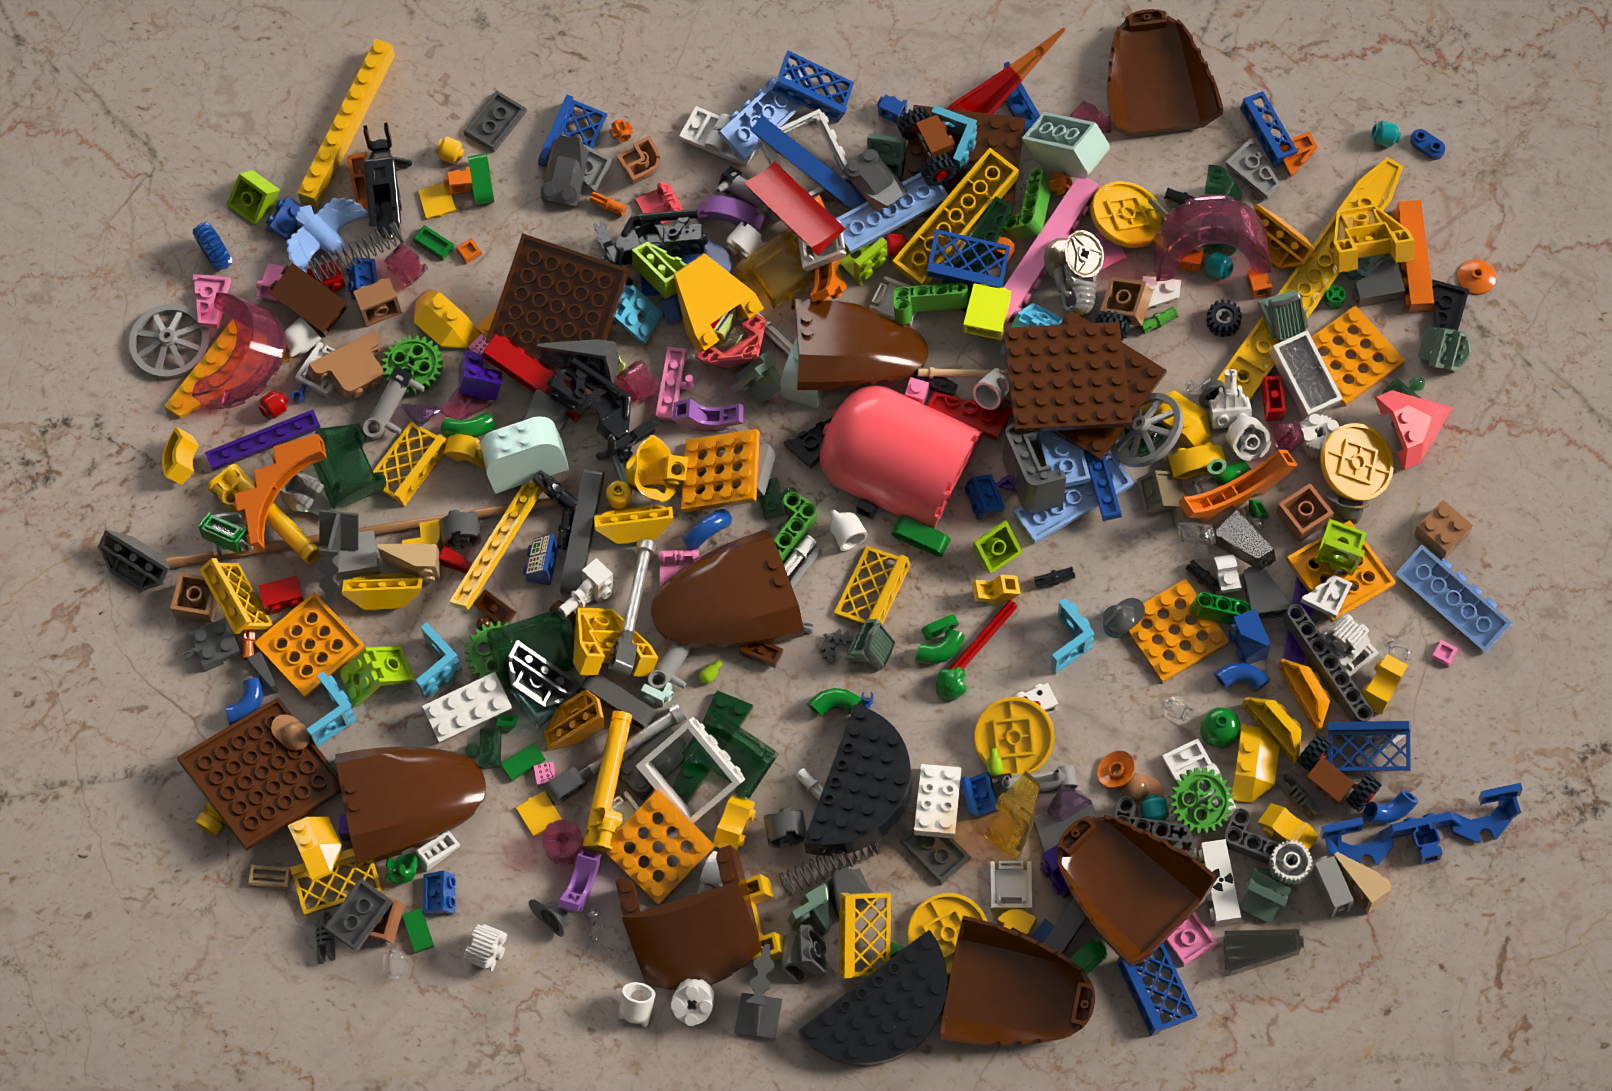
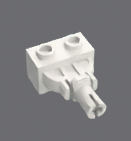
[1209,369,1252,429]
[558,558,613,617]

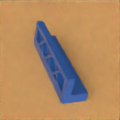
[992,61,1040,135]
[1240,91,1298,168]

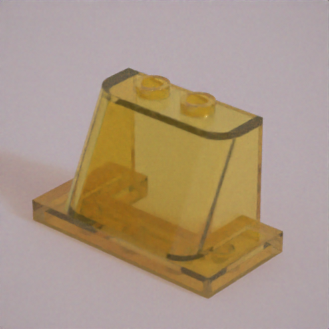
[736,228,815,309]
[984,771,1040,861]

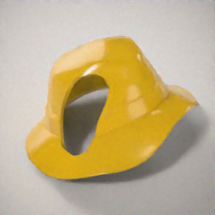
[625,435,678,501]

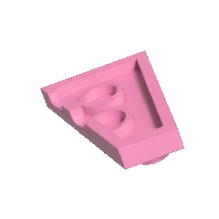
[193,274,231,329]

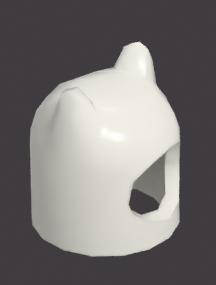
[279,317,321,357]
[973,368,1010,410]
[830,510,868,551]
[618,982,655,1027]

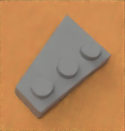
[562,134,613,192]
[1225,138,1281,200]

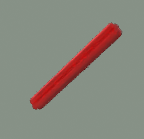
[949,600,1017,669]

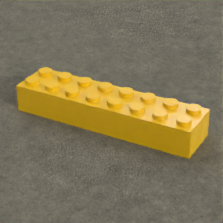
[892,148,1019,286]

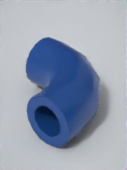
[683,509,732,550]
[1214,663,1270,692]
[226,677,264,725]
[1363,790,1418,824]

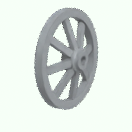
[129,304,210,379]
[1110,393,1183,467]

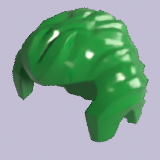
[936,666,968,701]
[385,854,418,885]

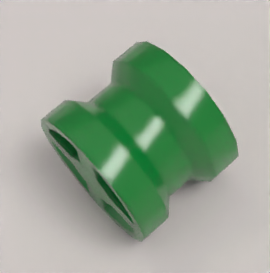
[1325,285,1345,309]

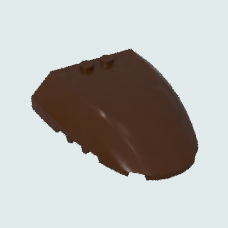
[1107,9,1223,137]
[791,299,928,390]
[651,530,804,648]
[335,747,486,867]
[1057,815,1217,967]
[939,915,1095,1045]

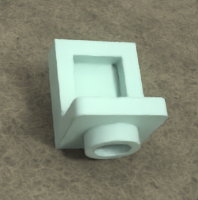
[641,683,674,707]

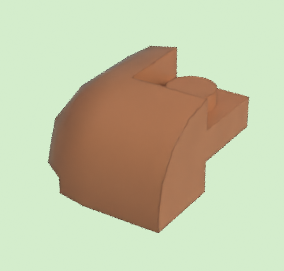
[617,136,660,184]

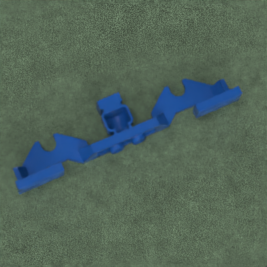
[1320,783,1523,866]

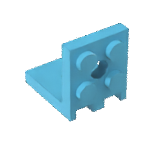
[932,105,977,173]
[613,285,663,344]
[1000,302,1063,356]
[1051,598,1095,674]
[416,622,462,699]
[307,671,356,747]

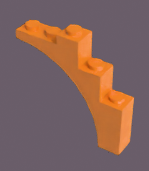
[810,195,847,303]
[233,434,327,551]
[1178,450,1298,522]

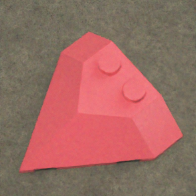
[695,314,766,368]
[1374,390,1453,470]

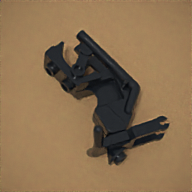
[362,122,412,240]
[593,209,708,286]
[546,357,661,463]

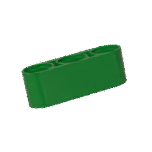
[468,153,495,206]
[891,516,951,557]
[1190,592,1251,624]

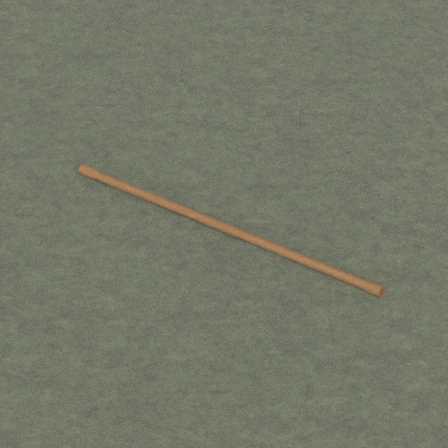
[165,497,561,569]

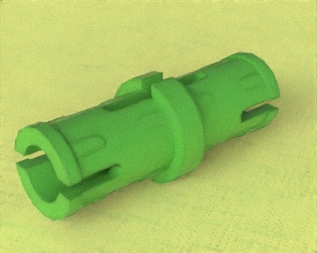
[1139,307,1179,334]

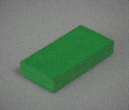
[413,225,455,261]
[501,742,546,782]
[402,908,435,954]

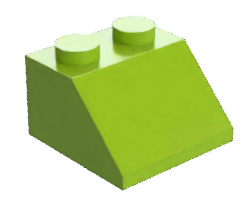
[226,170,280,225]
[973,520,1023,574]

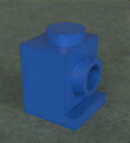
[877,94,907,124]

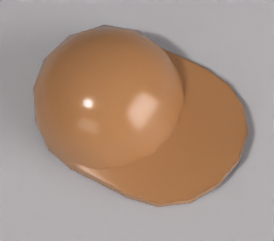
[271,714,311,751]
[1120,773,1164,805]

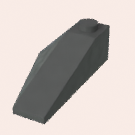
[537,339,619,384]

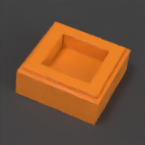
[456,238,482,264]

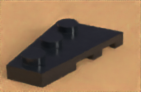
[1432,279,1470,331]

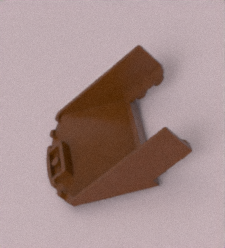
[615,845,762,990]

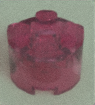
[384,243,428,287]
[617,360,660,405]
[542,820,583,866]

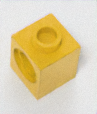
[663,455,688,485]

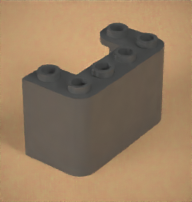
[1002,424,1066,513]

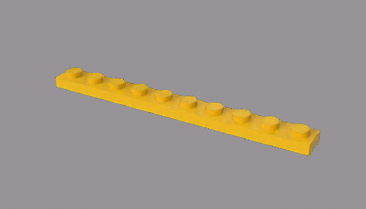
[449,475,552,610]

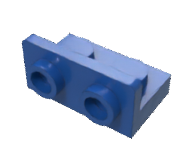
[346,257,377,299]
[964,474,1005,520]
[423,870,456,915]

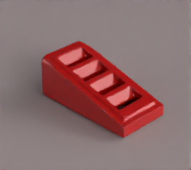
[439,545,473,574]

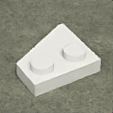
[1142,276,1181,308]
[1300,575,1352,618]

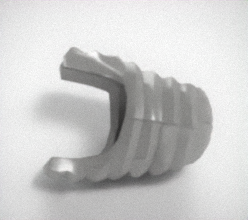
[1053,264,1097,316]
[279,473,336,517]

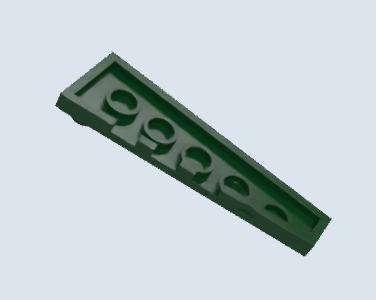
[941,196,1013,312]
[672,691,753,805]

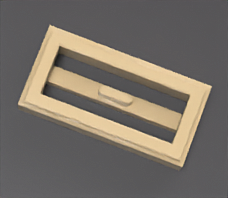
[248,865,291,889]

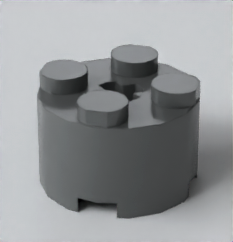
[439,510,481,550]
[763,807,807,848]

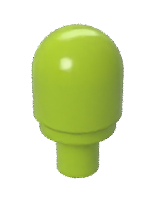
[699,659,723,684]
[986,748,1003,777]

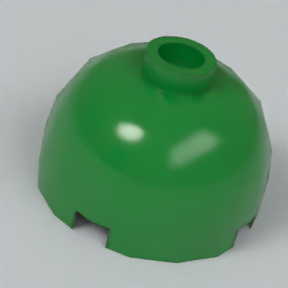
[1200,707,1240,749]

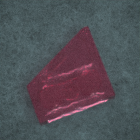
[441,388,494,420]
[1269,422,1305,454]

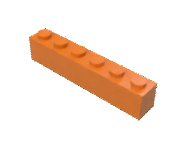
[1393,200,1434,313]

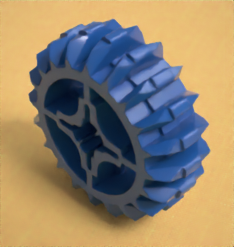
[193,222,232,271]

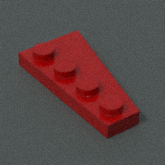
[927,392,1012,441]

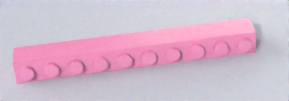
[1002,178,1099,337]

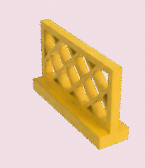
[366,422,447,507]
[834,545,911,625]
[199,558,274,634]
[290,848,383,915]
[839,893,891,978]

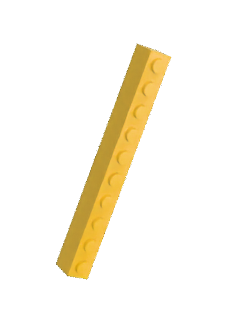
[297,39,395,209]

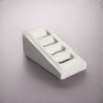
[415,830,460,872]

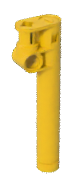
[207,464,321,564]
[582,711,632,852]

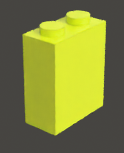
[963,284,1011,340]

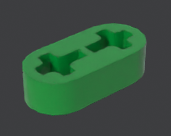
[921,614,959,640]

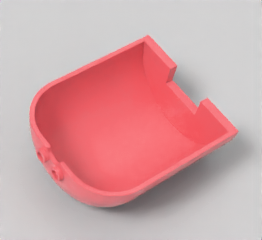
[820,386,983,529]

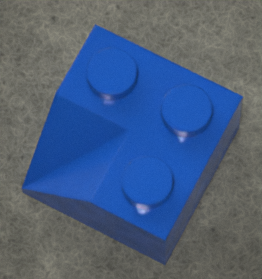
[1229,609,1271,664]

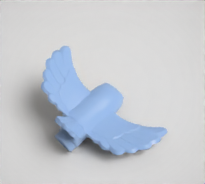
[286,198,368,273]

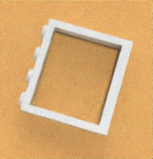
[758,109,848,197]
[636,717,745,824]

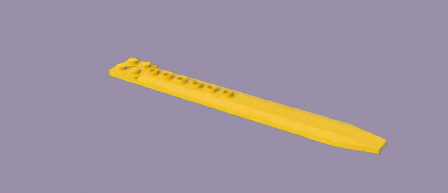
[1217,157,1403,402]

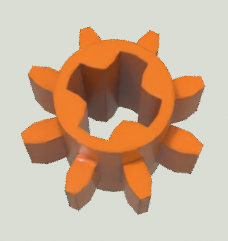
[609,119,633,142]
[1049,171,1072,196]

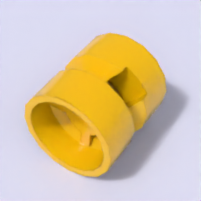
[194,802,224,836]

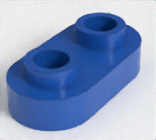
[1410,129,1445,160]

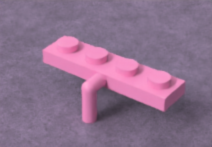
[656,347,694,422]

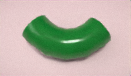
[441,412,495,437]
[1207,459,1251,485]
[915,629,965,665]
[807,688,863,717]

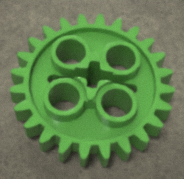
[381,335,444,395]
[465,621,529,685]
[1168,767,1234,833]

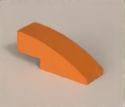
[347,151,368,210]

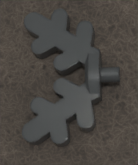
[820,629,854,663]

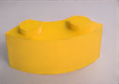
[162,427,199,485]
[1168,442,1227,480]
[1361,654,1409,715]
[713,795,756,850]
[1258,803,1319,852]

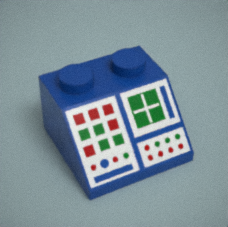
[523,534,558,585]

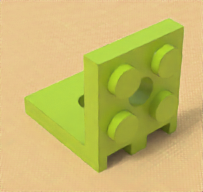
[839,237,888,286]
[1315,519,1367,576]
[339,646,416,706]

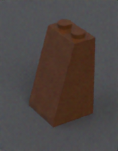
[269,263,349,336]

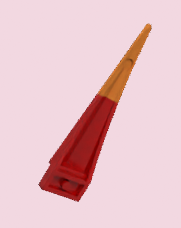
[946,28,1066,114]

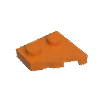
[1279,131,1318,177]

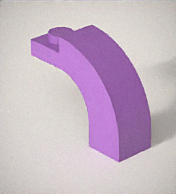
[695,195,765,231]
[673,399,744,431]
[558,848,602,912]

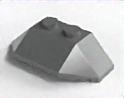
[98,529,170,591]
[507,640,581,708]

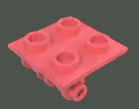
[635,181,683,225]

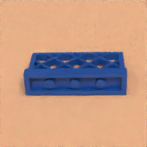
[772,50,854,122]
[538,94,608,167]
[925,229,1010,288]
[1328,721,1411,772]
[1116,943,1198,1036]

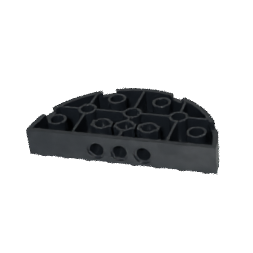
[803,704,912,856]
[798,929,947,1066]

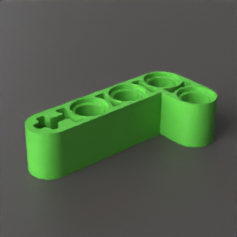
[1004,167,1051,240]
[893,283,970,325]
[774,492,817,563]

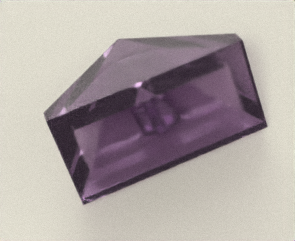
[402,403,443,428]
[1047,785,1092,822]

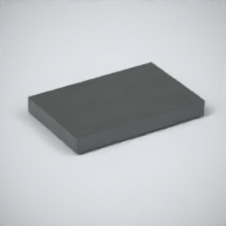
[464,90,527,152]
[1033,802,1097,853]
[899,828,971,885]
[324,878,394,952]

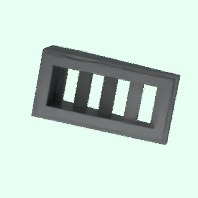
[247,652,278,693]

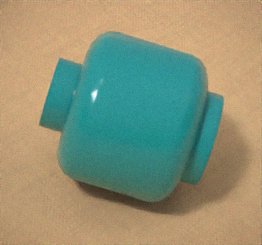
[1371,120,1401,147]
[1204,252,1234,280]
[1141,794,1169,822]

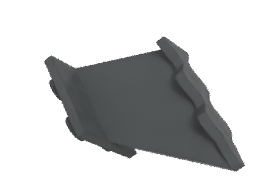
[319,510,359,603]
[734,944,782,1040]

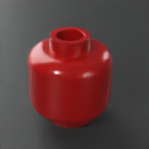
[884,233,909,258]
[258,391,288,419]

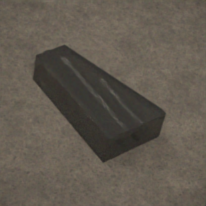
[1200,505,1276,571]
[1223,929,1304,976]

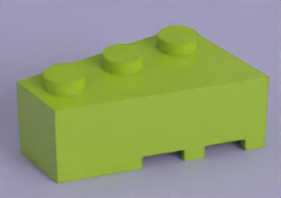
[632,242,687,299]

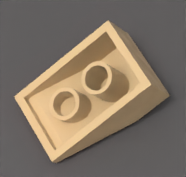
[377,544,441,583]
[1333,852,1392,914]

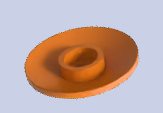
[1457,259,1496,295]
[1097,751,1135,788]

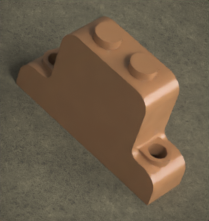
[307,331,383,399]

